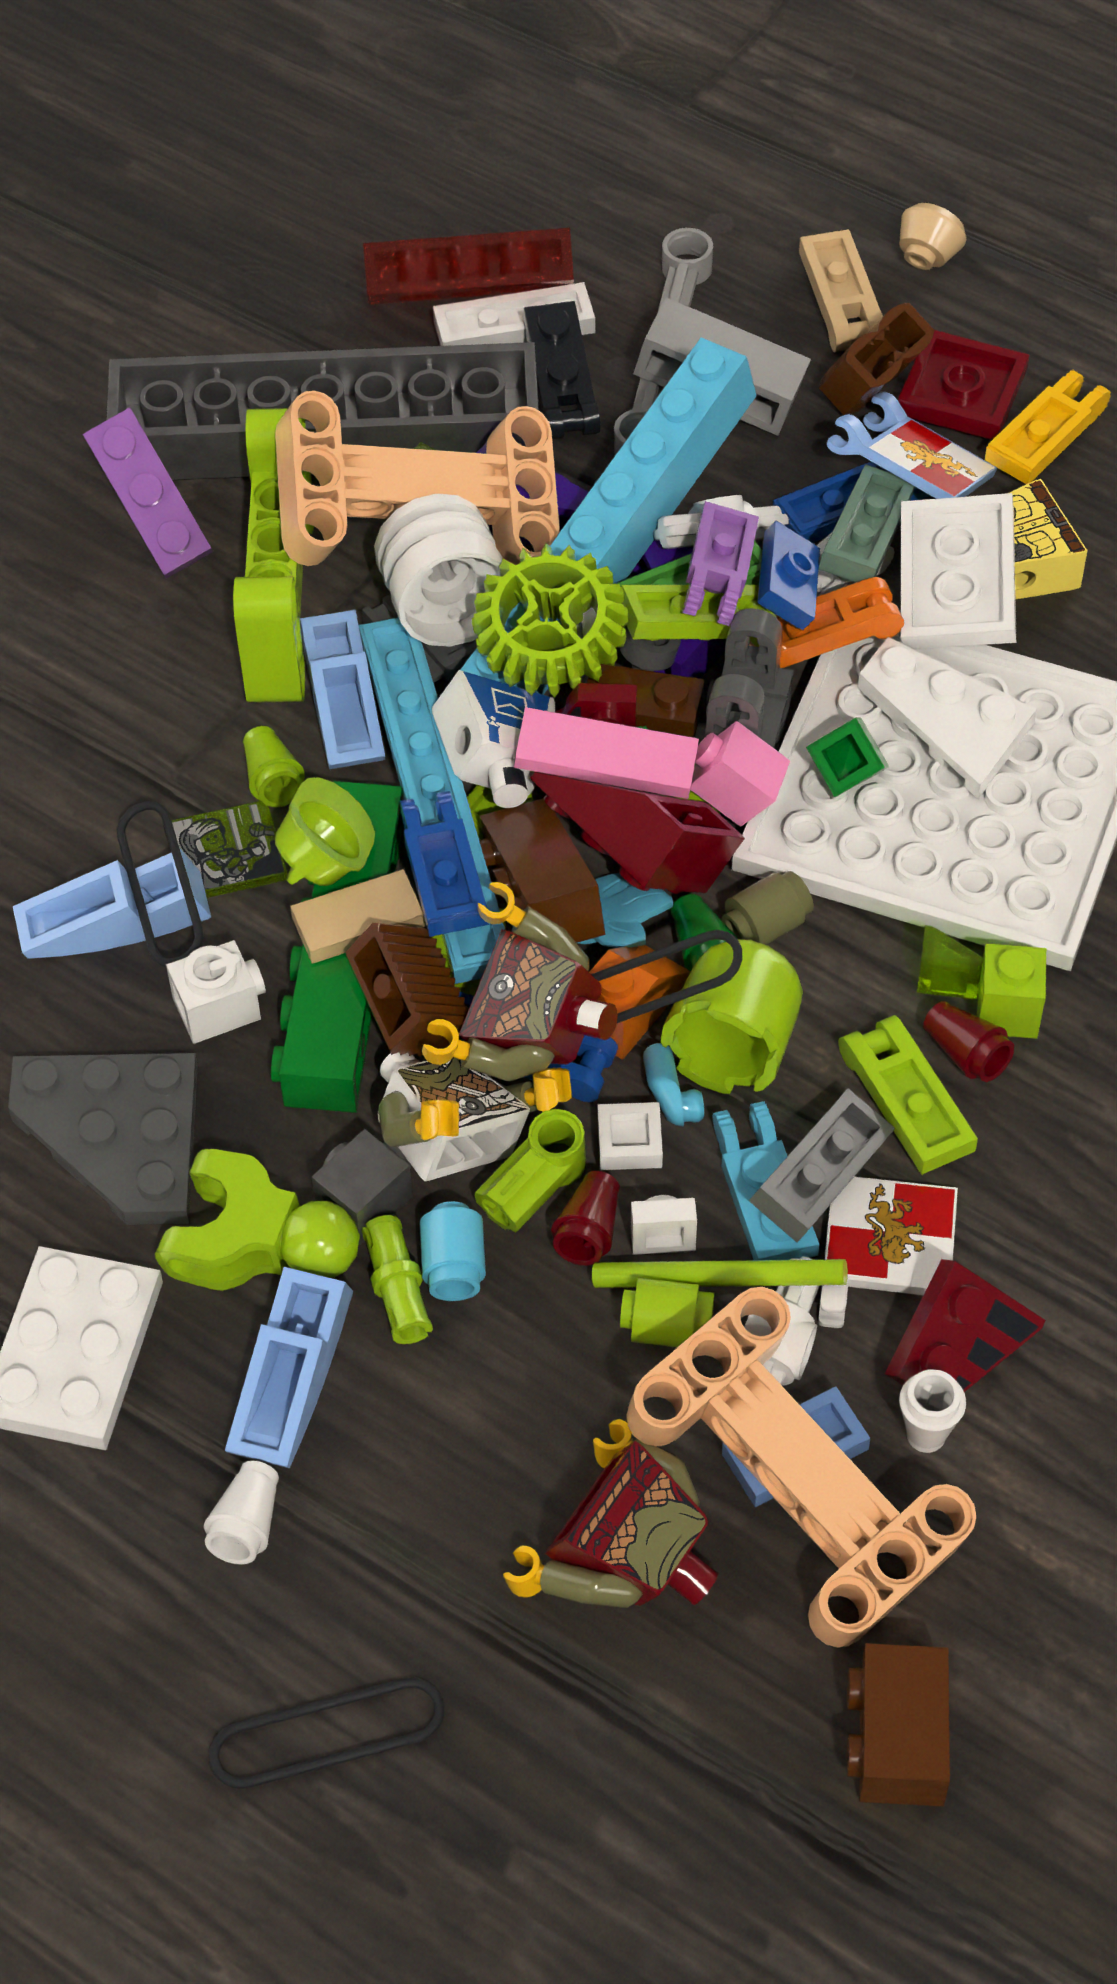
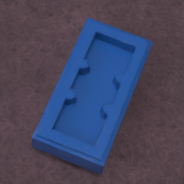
[758,520,820,630]

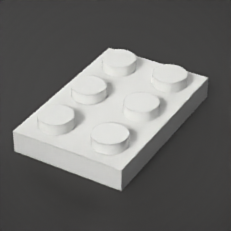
[901,493,1016,649]
[0,1246,163,1450]

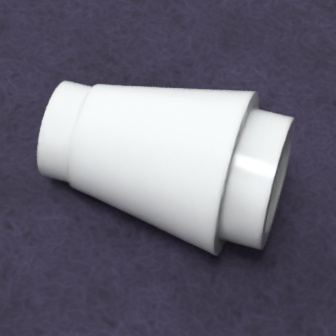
[899,1369,966,1453]
[204,1461,279,1564]

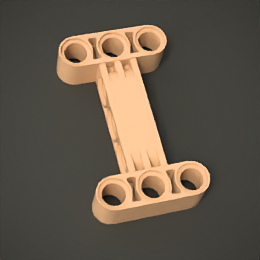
[275,391,560,566]
[626,1287,976,1648]

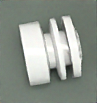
[374,493,502,647]

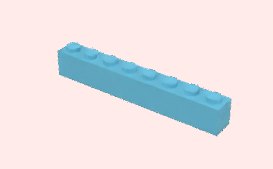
[461,337,757,695]

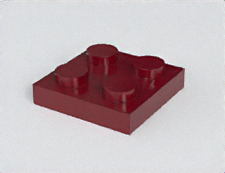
[898,330,1030,440]

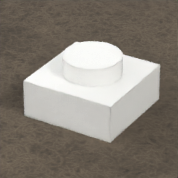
[598,1102,663,1170]
[631,1195,697,1255]

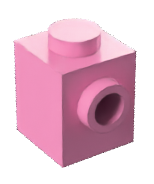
[690,721,790,827]

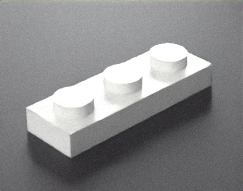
[433,282,595,346]

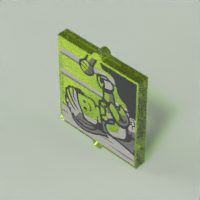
[172,801,288,898]

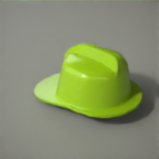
[275,777,375,886]

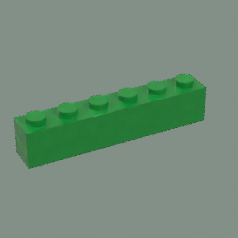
[271,781,404,1113]

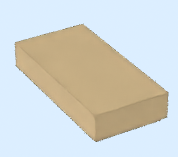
[290,869,425,964]

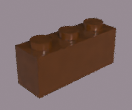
[479,798,605,943]

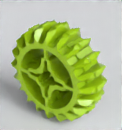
[472,543,629,698]

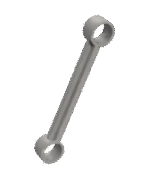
[614,228,713,455]

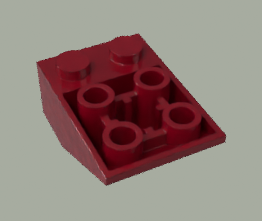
[530,772,745,894]

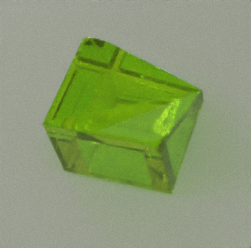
[917,925,983,999]

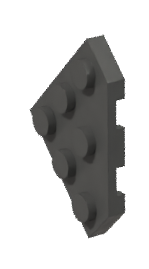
[8,1053,198,1225]

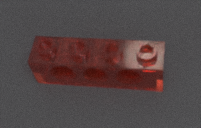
[363,228,574,305]

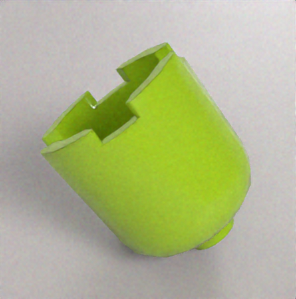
[661,939,803,1094]

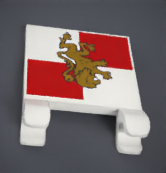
[818,1177,958,1328]

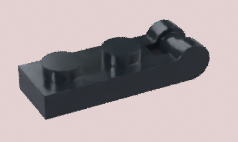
[523,301,600,439]

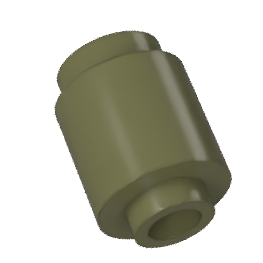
[722,871,814,945]

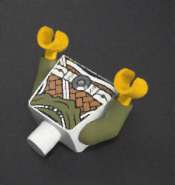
[378,1052,572,1182]

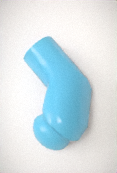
[643,1043,704,1127]

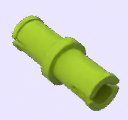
[361,1215,433,1344]

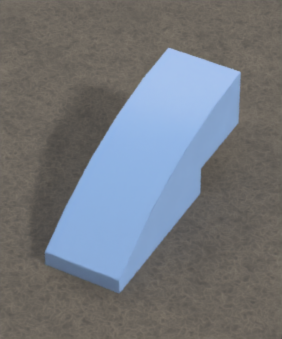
[300,610,385,769]
[13,849,212,959]
[225,1267,353,1468]

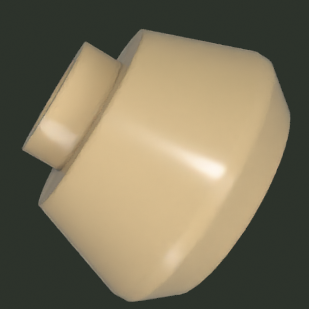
[899,203,966,270]

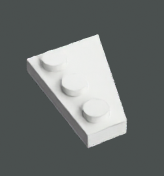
[858,637,1037,799]

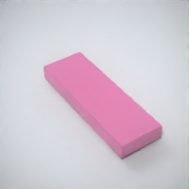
[514,707,699,799]

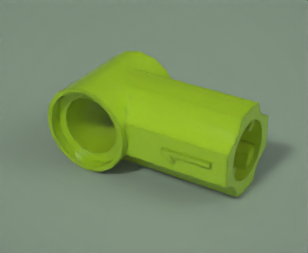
[475,1109,586,1232]

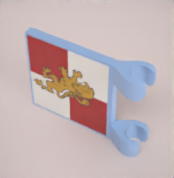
[827,392,997,499]

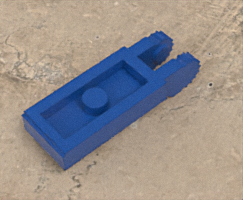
[400,791,489,937]

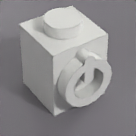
[166,940,266,1044]

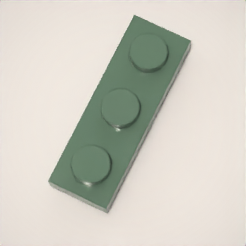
[819,464,915,582]

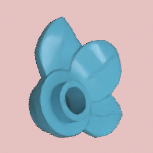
[577,873,673,948]

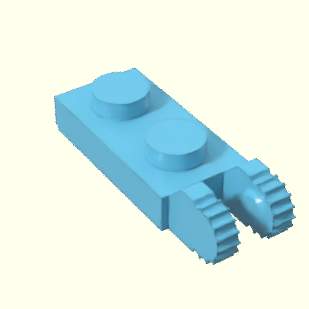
[712,1101,819,1260]

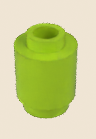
[620,1278,715,1347]

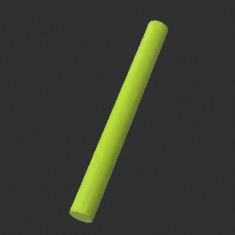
[592,1259,848,1288]

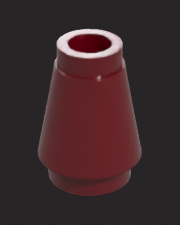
[923,1001,1014,1082]
[551,1171,620,1266]

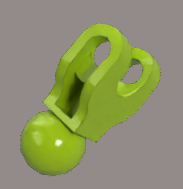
[155,1149,360,1291]

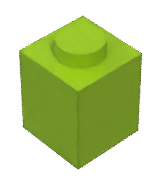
[977,944,1047,1039]

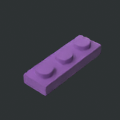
[83,407,213,579]

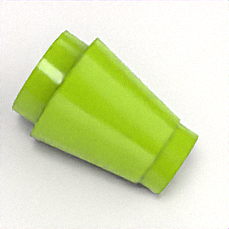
[243,726,305,807]

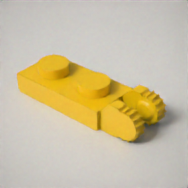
[985,370,1111,484]

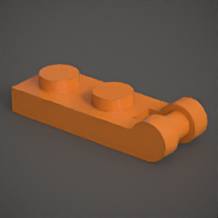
[749,577,904,668]

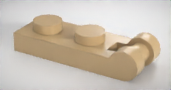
[799,229,883,352]

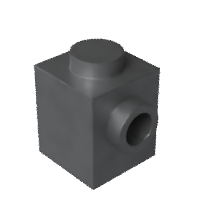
[312,1129,413,1245]

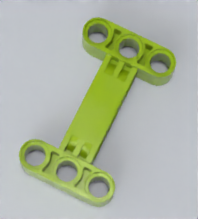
[233,408,314,702]

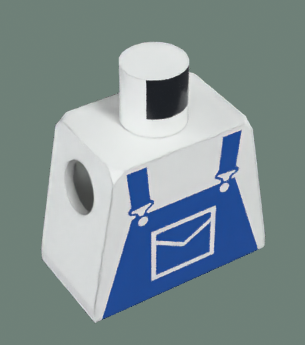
[432,670,555,808]

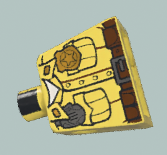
[1007,479,1087,599]

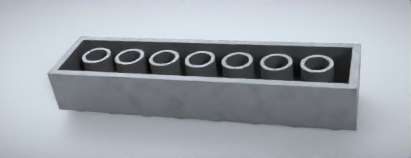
[107,342,538,480]

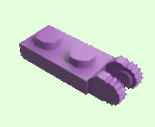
[683,501,759,626]

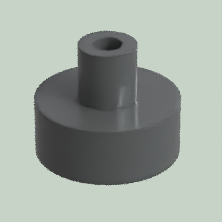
[620,625,681,672]

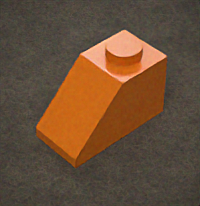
[589,945,691,1060]

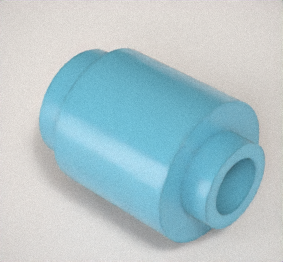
[420,1201,486,1301]

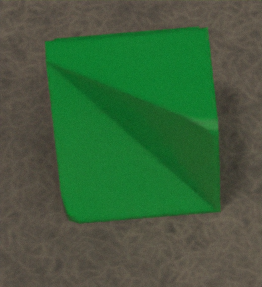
[806,717,889,797]

